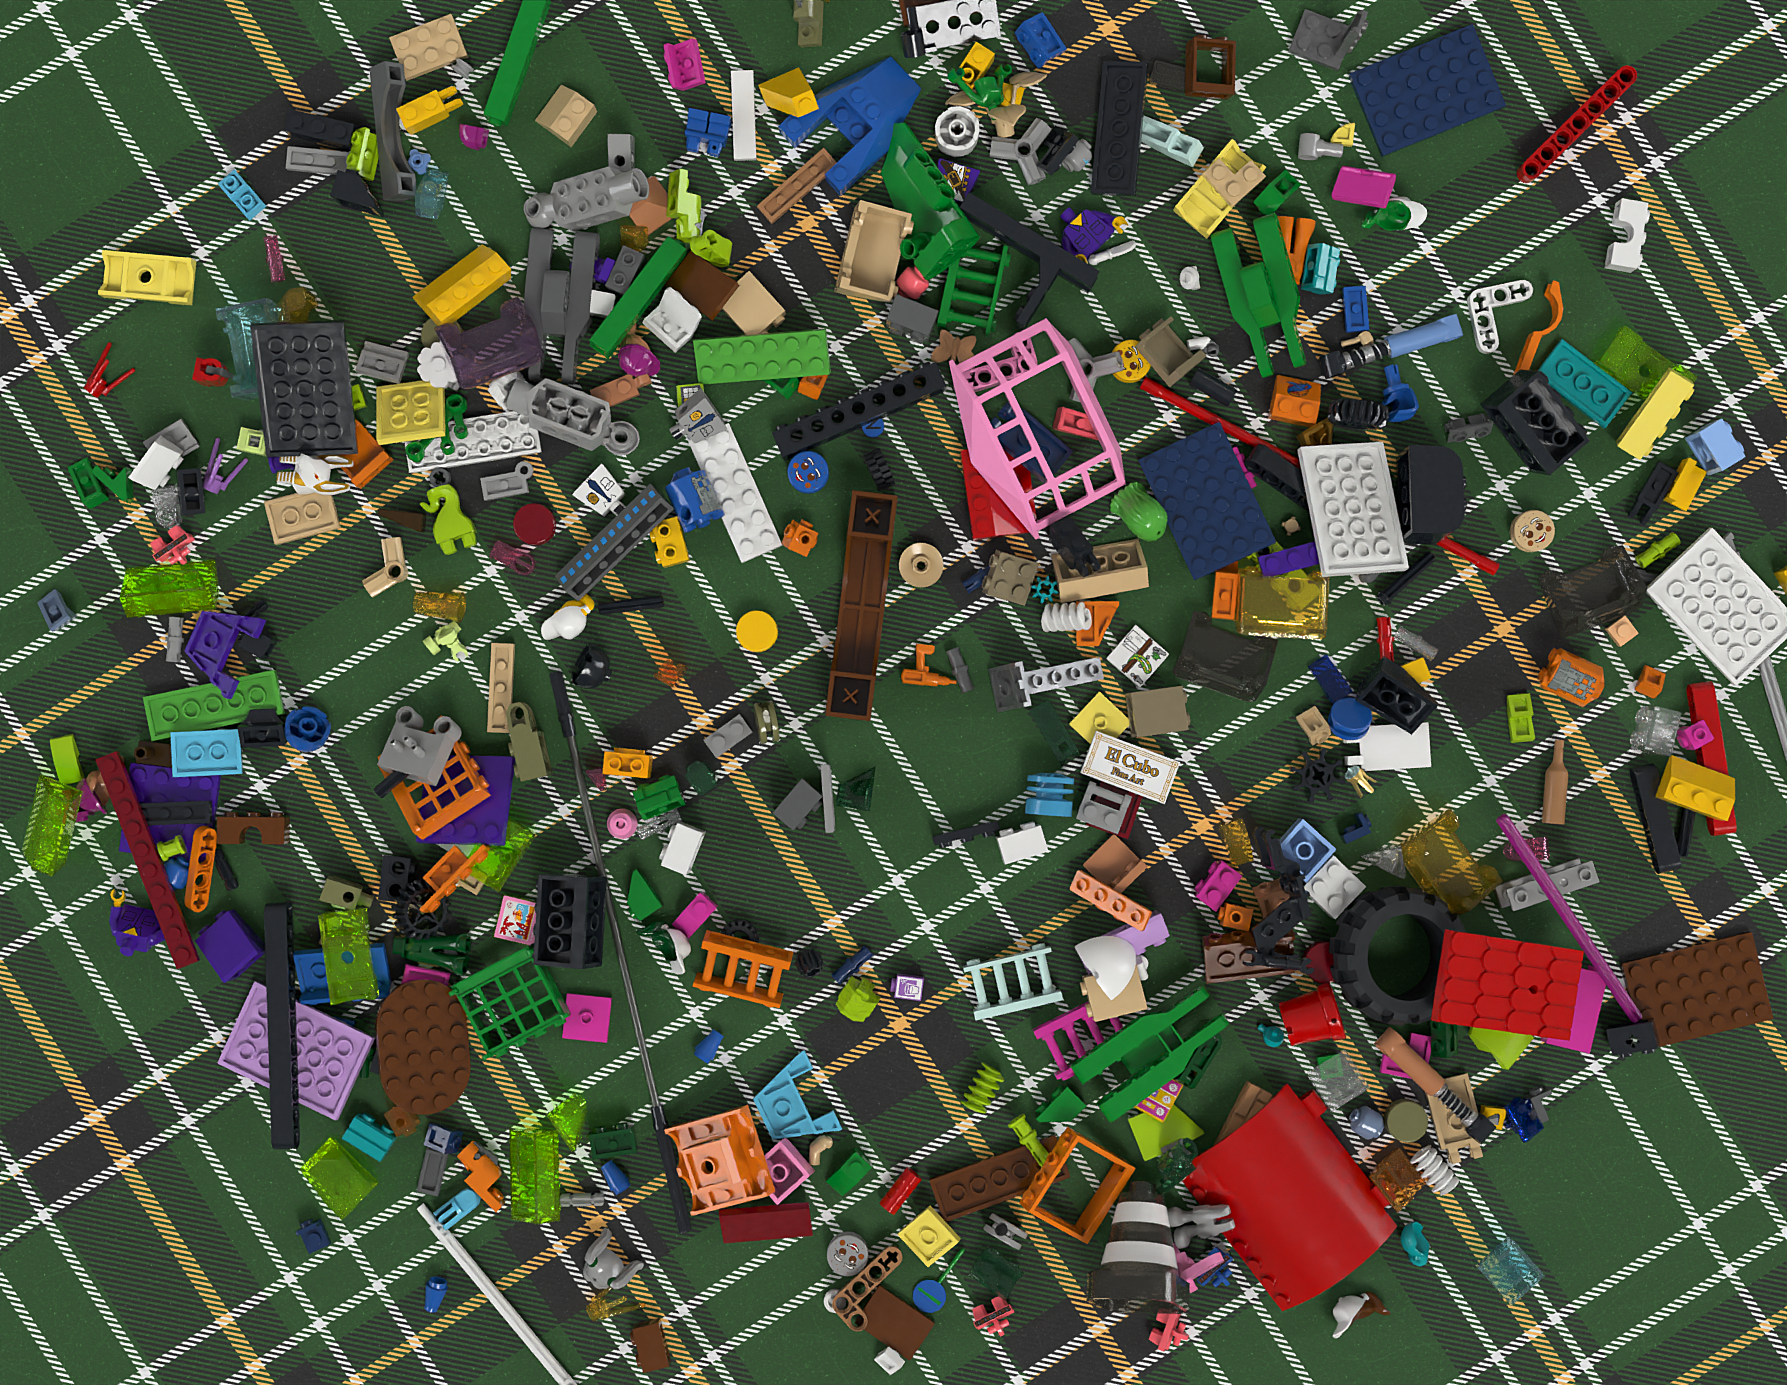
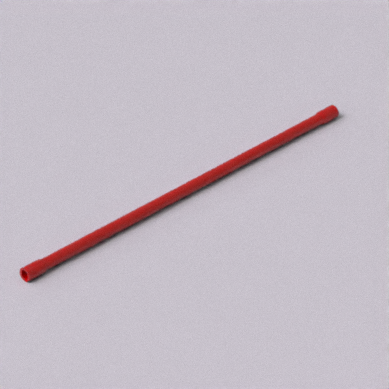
[1140,377,1500,575]

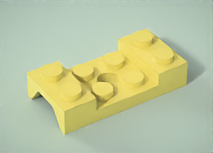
[1173,139,1266,239]
[98,250,196,305]

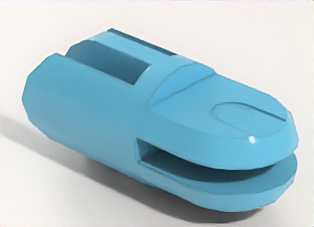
[433,1188,481,1231]

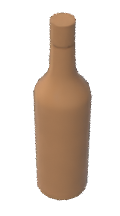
[1542,740,1568,824]

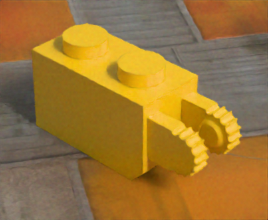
[396,86,463,135]

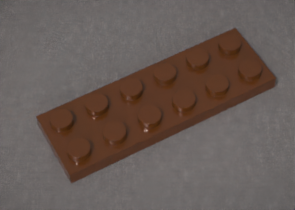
[929,1134,1071,1222]

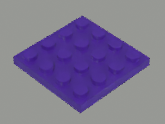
[119,763,221,862]

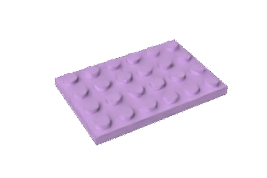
[218,981,375,1120]

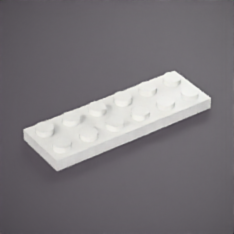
[688,423,783,563]

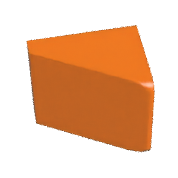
[798,375,828,400]
[1635,665,1666,698]

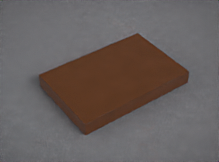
[664,251,740,321]
[854,1284,935,1361]

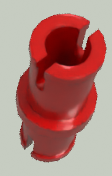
[1376,617,1395,662]

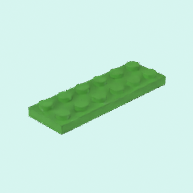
[693,329,831,384]
[143,670,285,741]

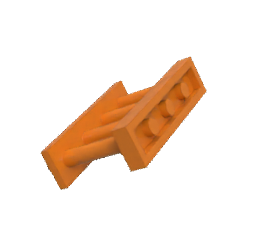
[693,930,794,1008]

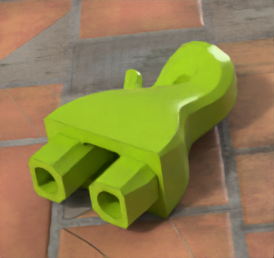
[420,484,477,555]

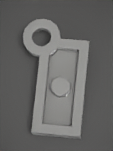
[480,461,533,501]

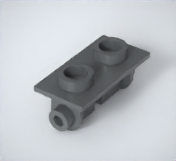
[1444,413,1494,443]

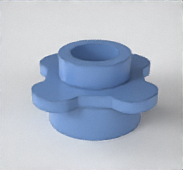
[407,149,431,175]

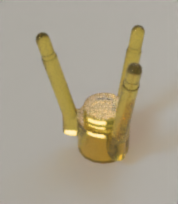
[586,1287,645,1321]

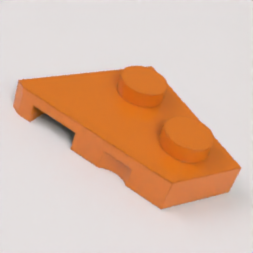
[1076,601,1119,646]

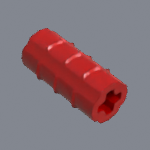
[879,1167,922,1215]

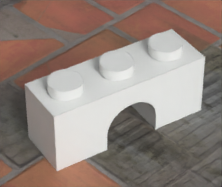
[1605,198,1650,273]

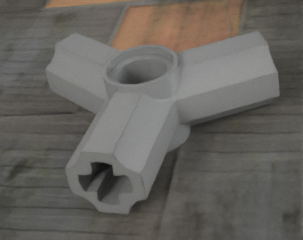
[990,118,1052,186]
[1068,338,1124,402]

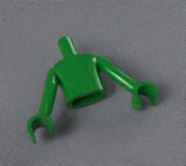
[947,64,1012,120]

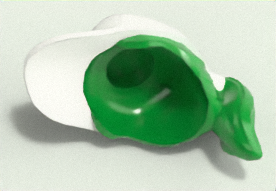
[1361,197,1427,231]

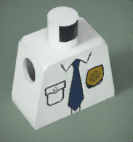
[572,464,626,517]

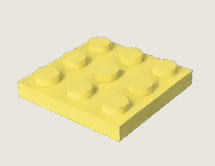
[376,380,446,445]

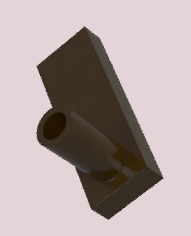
[134,741,172,767]

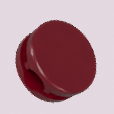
[513,503,557,546]
[1302,941,1334,984]

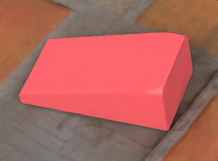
[1052,407,1098,440]

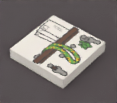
[1106,625,1169,688]

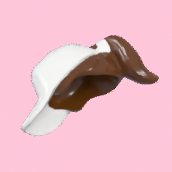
[1333,1291,1391,1338]

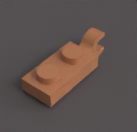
[590,374,652,407]

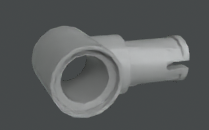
[1298,133,1343,160]

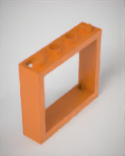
[1019,1127,1136,1244]

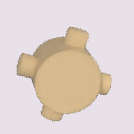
[1281,517,1301,536]

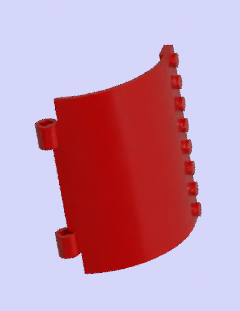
[1173,1084,1397,1311]

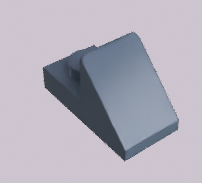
[37,589,77,632]

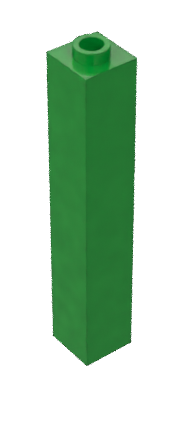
[483,0,551,127]
[590,236,686,359]

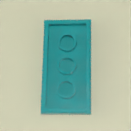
[1536,339,1633,429]

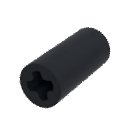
[1189,368,1237,407]

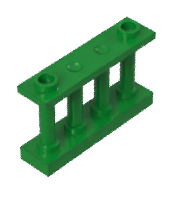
[937,246,1011,337]

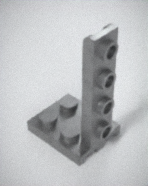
[1288,9,1369,71]
[988,657,1104,713]

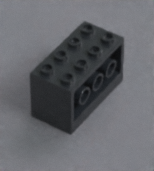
[1480,369,1590,476]
[532,873,607,969]

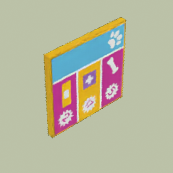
[1134,1065,1183,1123]

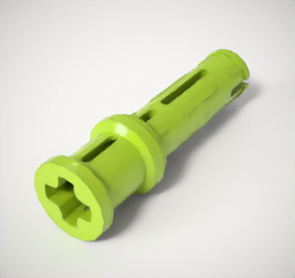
[1008,1114,1061,1173]

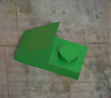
[91,465,134,504]

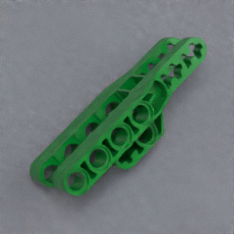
[1211,213,1306,378]
[1070,986,1229,1122]

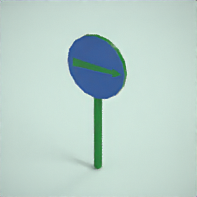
[913,1248,965,1313]

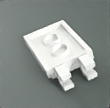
[1343,722,1431,771]

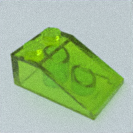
[299,1136,379,1220]

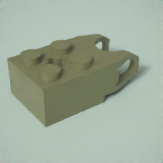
[506,702,553,782]

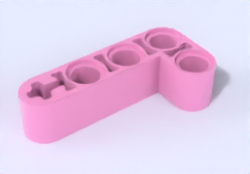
[953,332,1038,392]

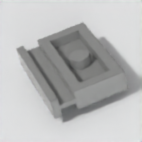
[355,341,409,384]
[143,418,200,457]

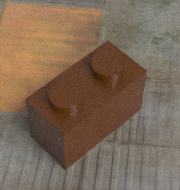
[630,1317,671,1373]

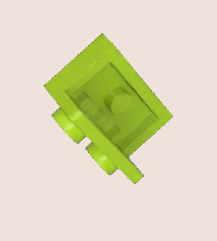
[346,127,379,181]

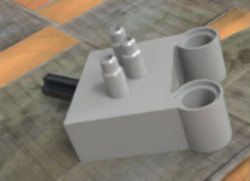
[374,706,462,798]

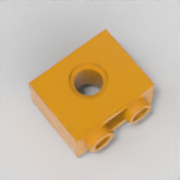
[602,748,653,778]

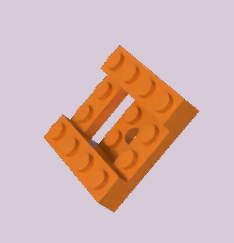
[664,1105,775,1216]

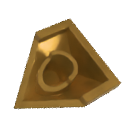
[1297,418,1333,447]

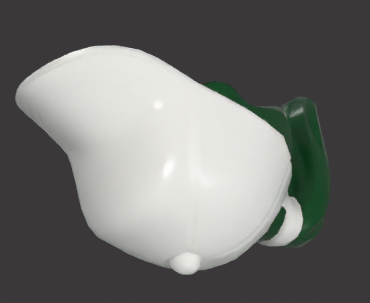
[636,921,691,974]

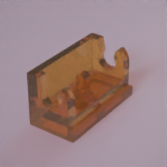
[653,660,689,689]

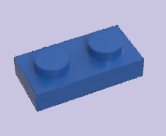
[1342,286,1369,333]

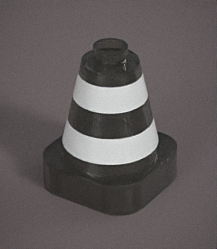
[1086,1181,1190,1314]

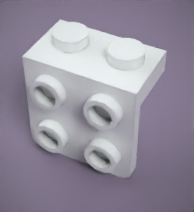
[643,287,702,353]

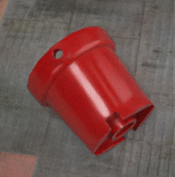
[1279,982,1346,1046]

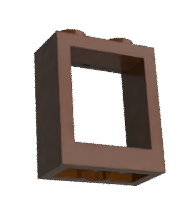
[1185,35,1236,100]

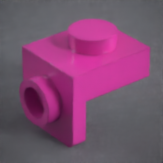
[1675,720,1714,750]

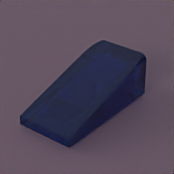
[1307,655,1353,704]

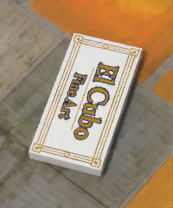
[1080,731,1180,804]

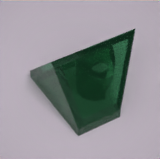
[836,766,876,811]

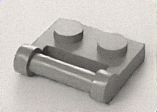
[1075,781,1132,834]

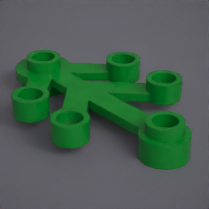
[405,394,468,462]

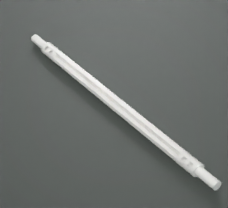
[417,1203,577,1385]

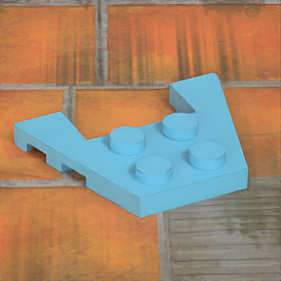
[753,1049,842,1140]

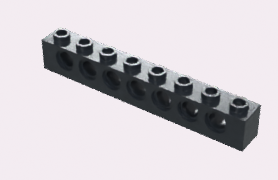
[772,362,947,461]

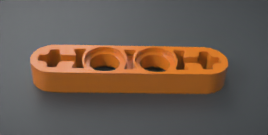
[184,825,217,912]

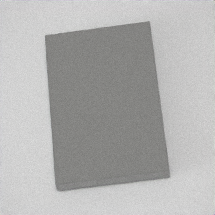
[821,764,836,833]

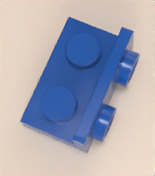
[1015,12,1067,69]

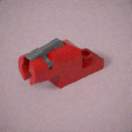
[192,358,233,387]

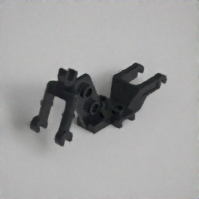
[1242,826,1314,975]

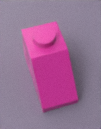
[672,892,718,939]

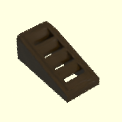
[378,508,427,533]

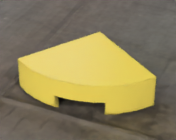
[1330,123,1355,147]

